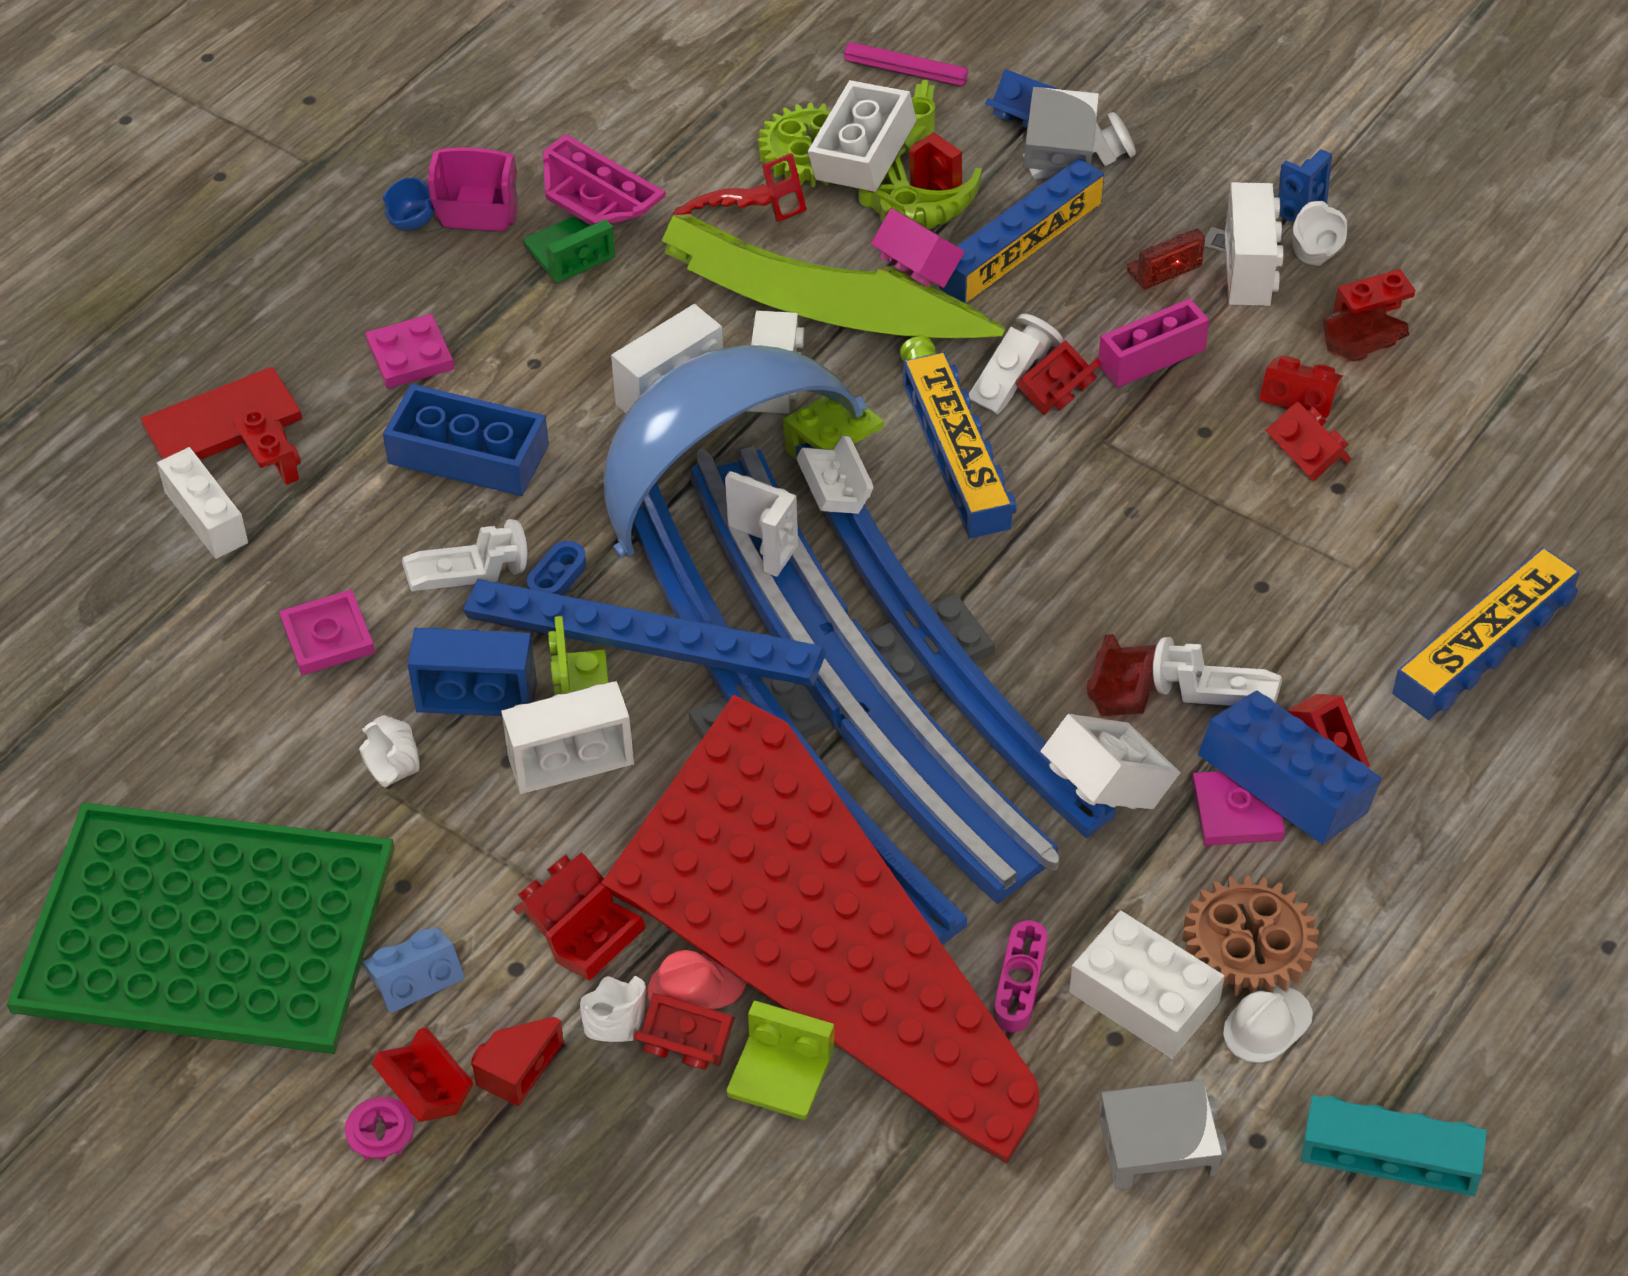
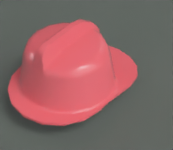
[647,950,746,1010]

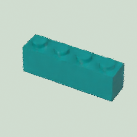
[1300,1095,1487,1197]

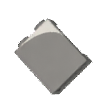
[1023,87,1099,172]
[1099,1080,1227,1190]

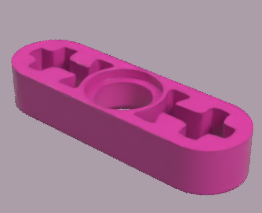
[994,920,1048,1032]

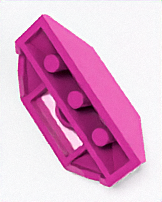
[543,134,666,226]

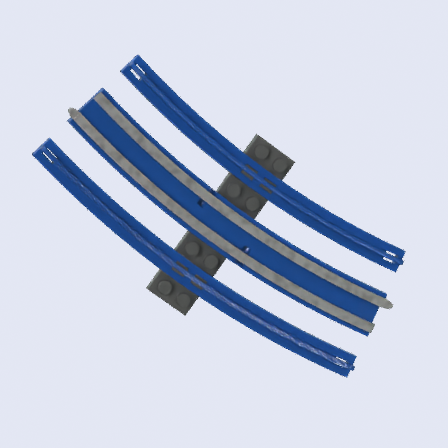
[632,443,1116,945]

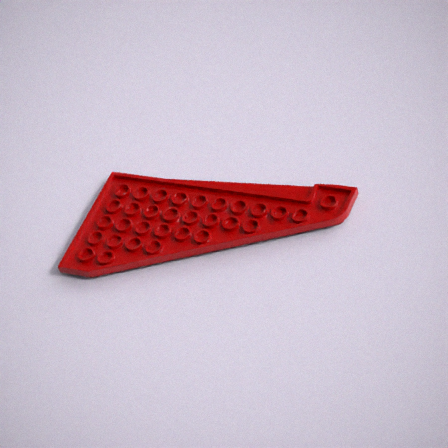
[601,695,1040,1164]

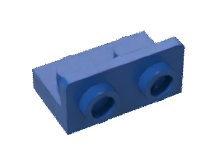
[985,69,1057,128]
[1278,149,1332,223]

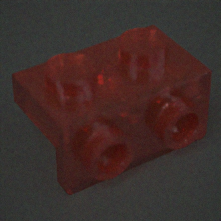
[1323,306,1409,361]
[1087,634,1157,716]

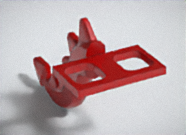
[672,153,807,222]

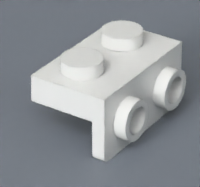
[796,436,873,514]

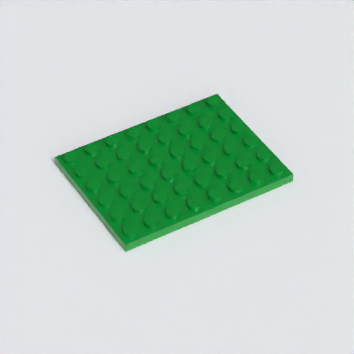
[7,802,395,1054]

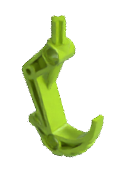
[859,79,982,230]

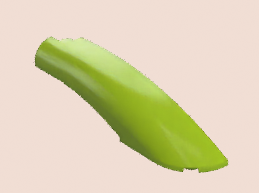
[662,214,1005,338]

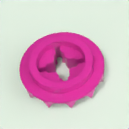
[345,1097,415,1162]

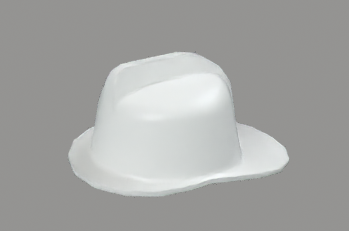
[1223,985,1313,1063]

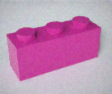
[871,208,965,288]
[1098,298,1210,388]

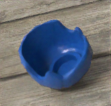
[383,177,435,231]

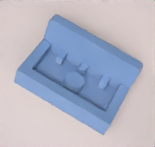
[362,927,464,1013]

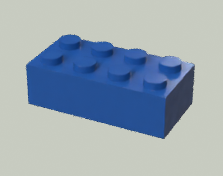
[383,384,549,496]
[1198,690,1382,845]

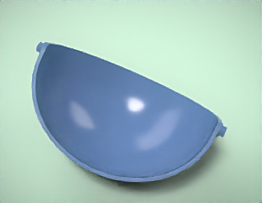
[604,345,867,559]

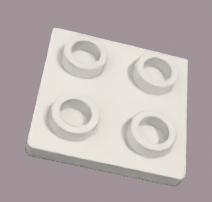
[725,471,798,577]

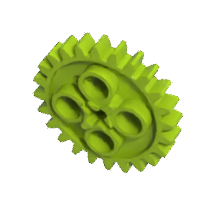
[758,103,833,187]

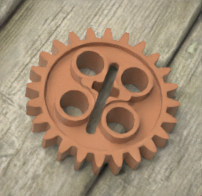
[1182,875,1319,996]

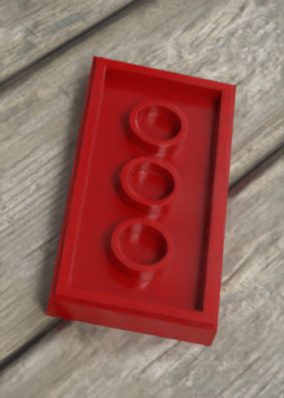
[140,366,302,460]

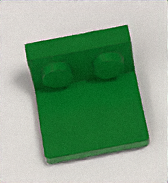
[523,216,615,284]

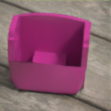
[428,147,518,232]

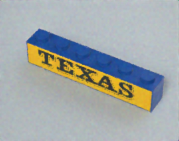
[939,158,1104,304]
[903,352,1017,539]
[1392,547,1580,720]

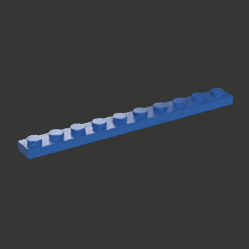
[463,579,826,687]

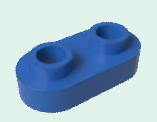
[527,541,586,595]

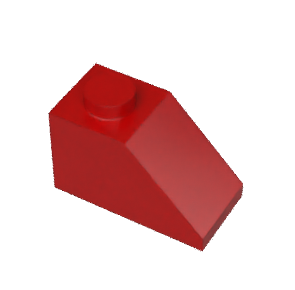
[1286,694,1370,767]
[471,1017,564,1107]

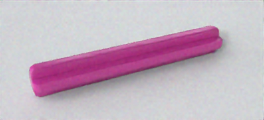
[844,42,968,87]

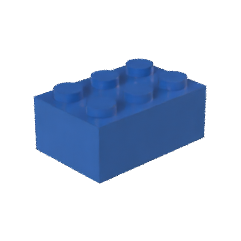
[407,627,537,716]

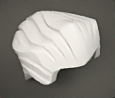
[1292,201,1347,266]
[359,715,420,788]
[580,976,646,1042]

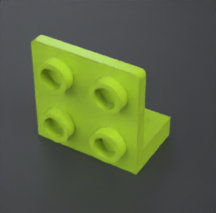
[783,396,884,459]
[548,616,608,695]
[727,1000,835,1120]

